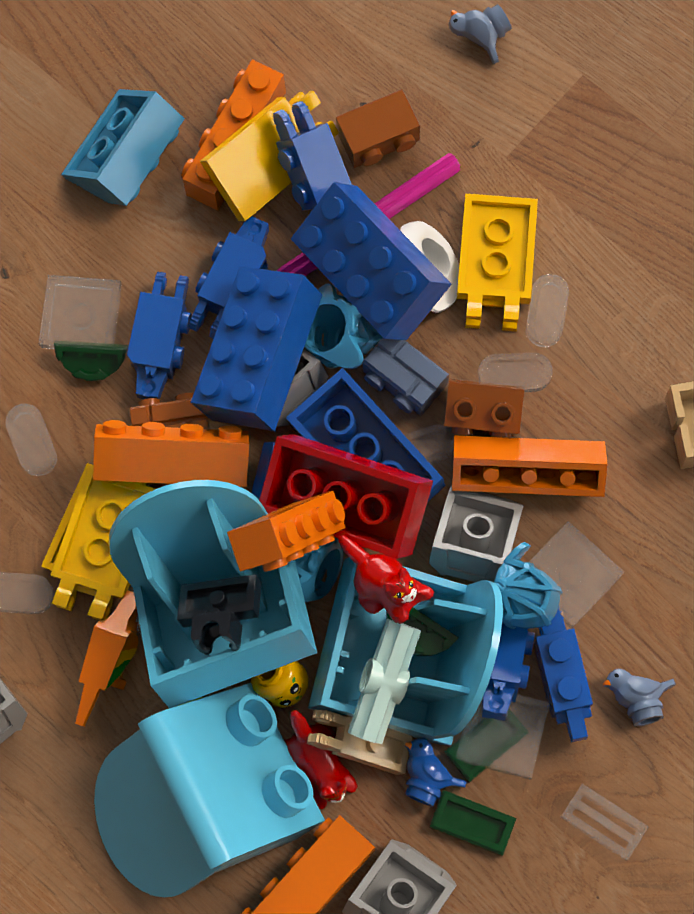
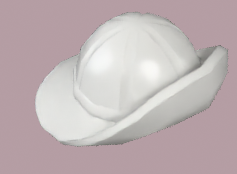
[400,221,459,313]

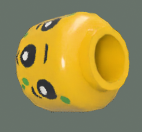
[251,661,308,708]

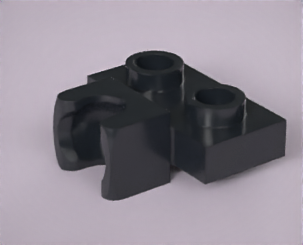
[177,575,262,655]

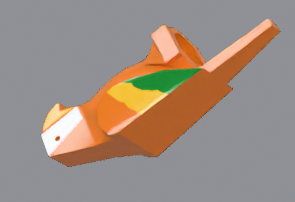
[75,590,139,727]

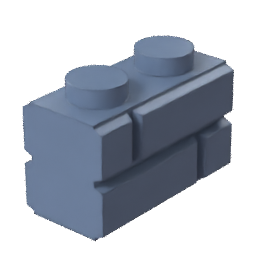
[363,338,449,416]

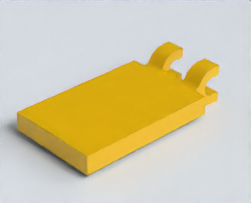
[200,91,339,221]
[457,193,538,332]
[51,468,156,621]

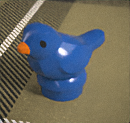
[404,738,467,807]

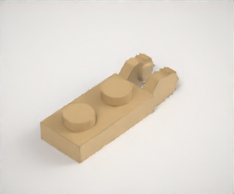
[307,709,412,775]

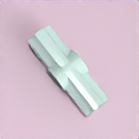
[348,619,421,744]

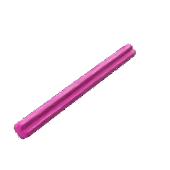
[277,153,460,276]

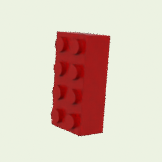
[259,434,433,559]

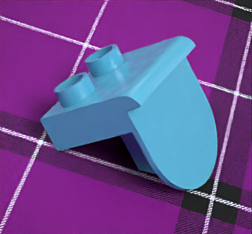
[109,480,317,708]
[308,557,503,745]
[94,683,325,897]

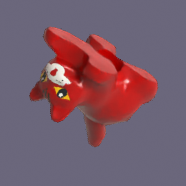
[338,535,434,624]
[284,710,358,810]

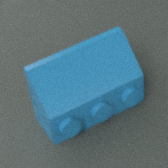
[61,89,185,206]

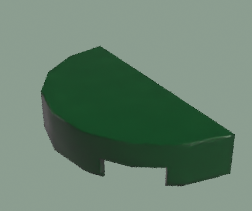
[54,341,129,381]
[386,607,459,656]

